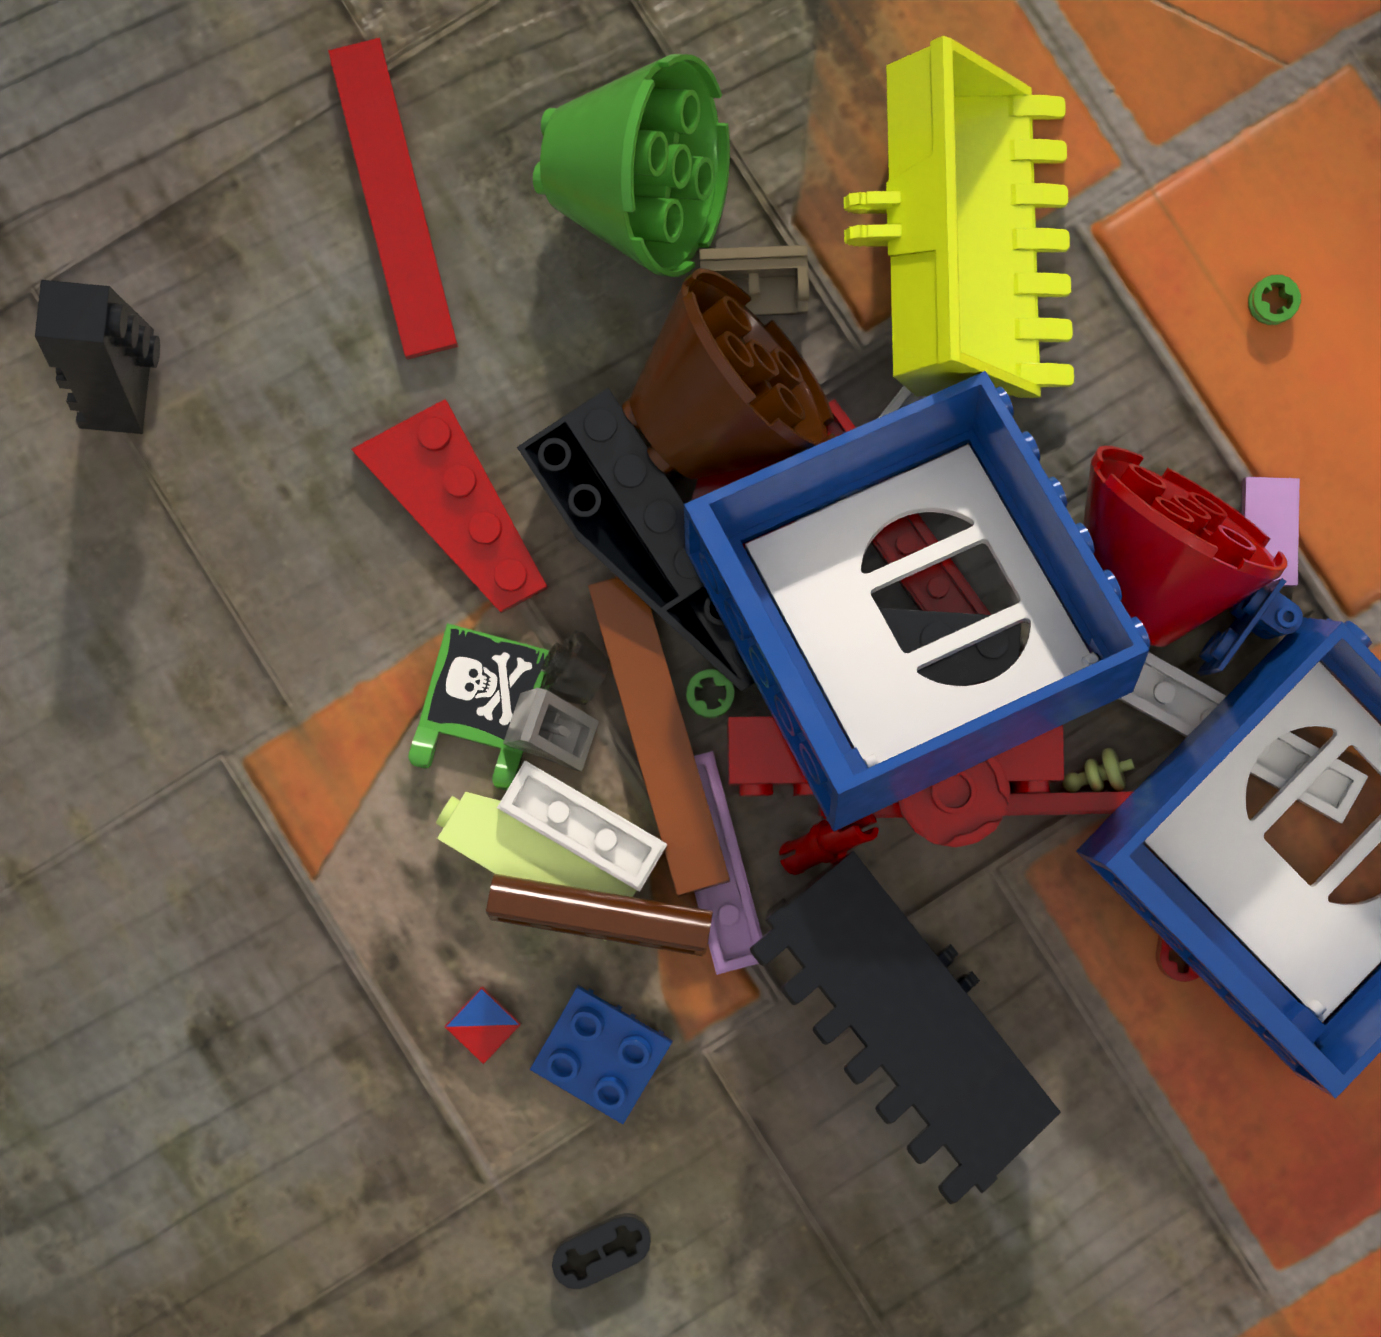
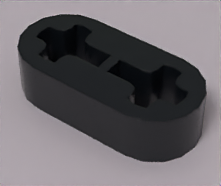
[552,1213,651,1289]

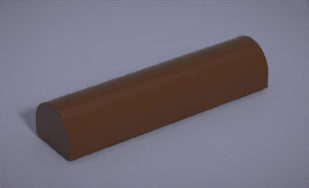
[486,873,713,956]

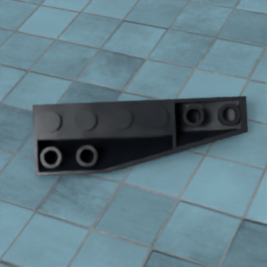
[517,388,755,692]

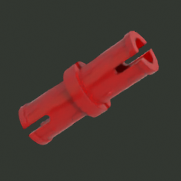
[779,813,879,875]

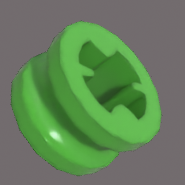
[1248,275,1301,325]
[686,669,734,718]

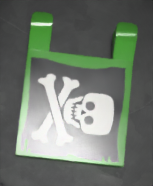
[408,623,551,791]

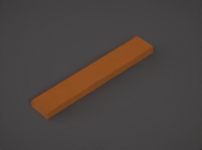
[588,577,730,897]

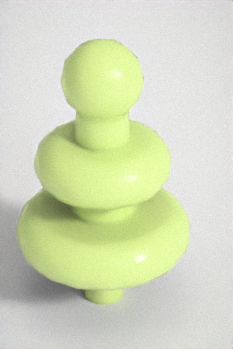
[1062,748,1135,792]

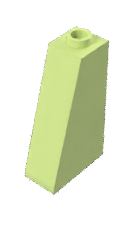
[436,792,637,941]

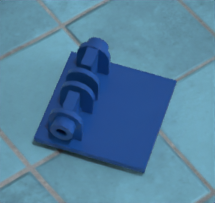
[1197,578,1303,676]
[530,985,673,1124]

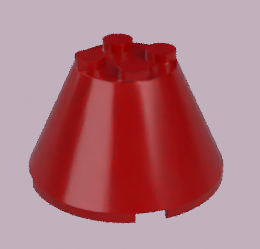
[1083,446,1287,647]

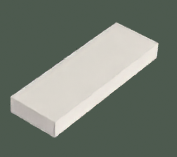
[497,761,667,892]

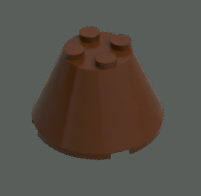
[622,268,836,479]

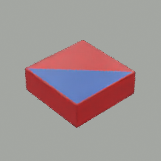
[444,986,522,1064]

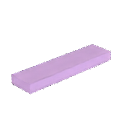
[694,751,763,975]

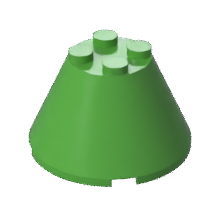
[533,54,730,277]

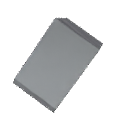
[503,688,599,772]

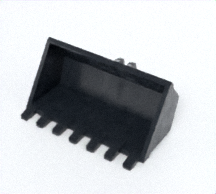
[750,851,1061,1204]

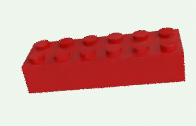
[727,716,1064,797]

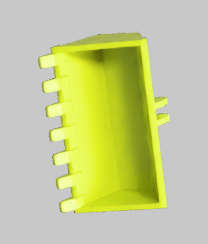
[843,36,1074,398]

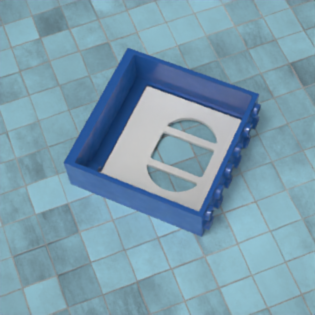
[684,371,1150,831]
[1076,617,1381,1099]

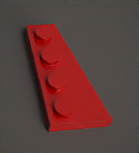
[351,398,548,613]

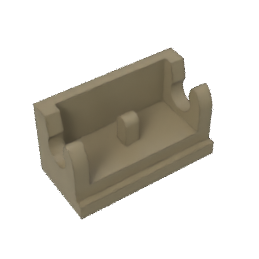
[699,245,809,316]

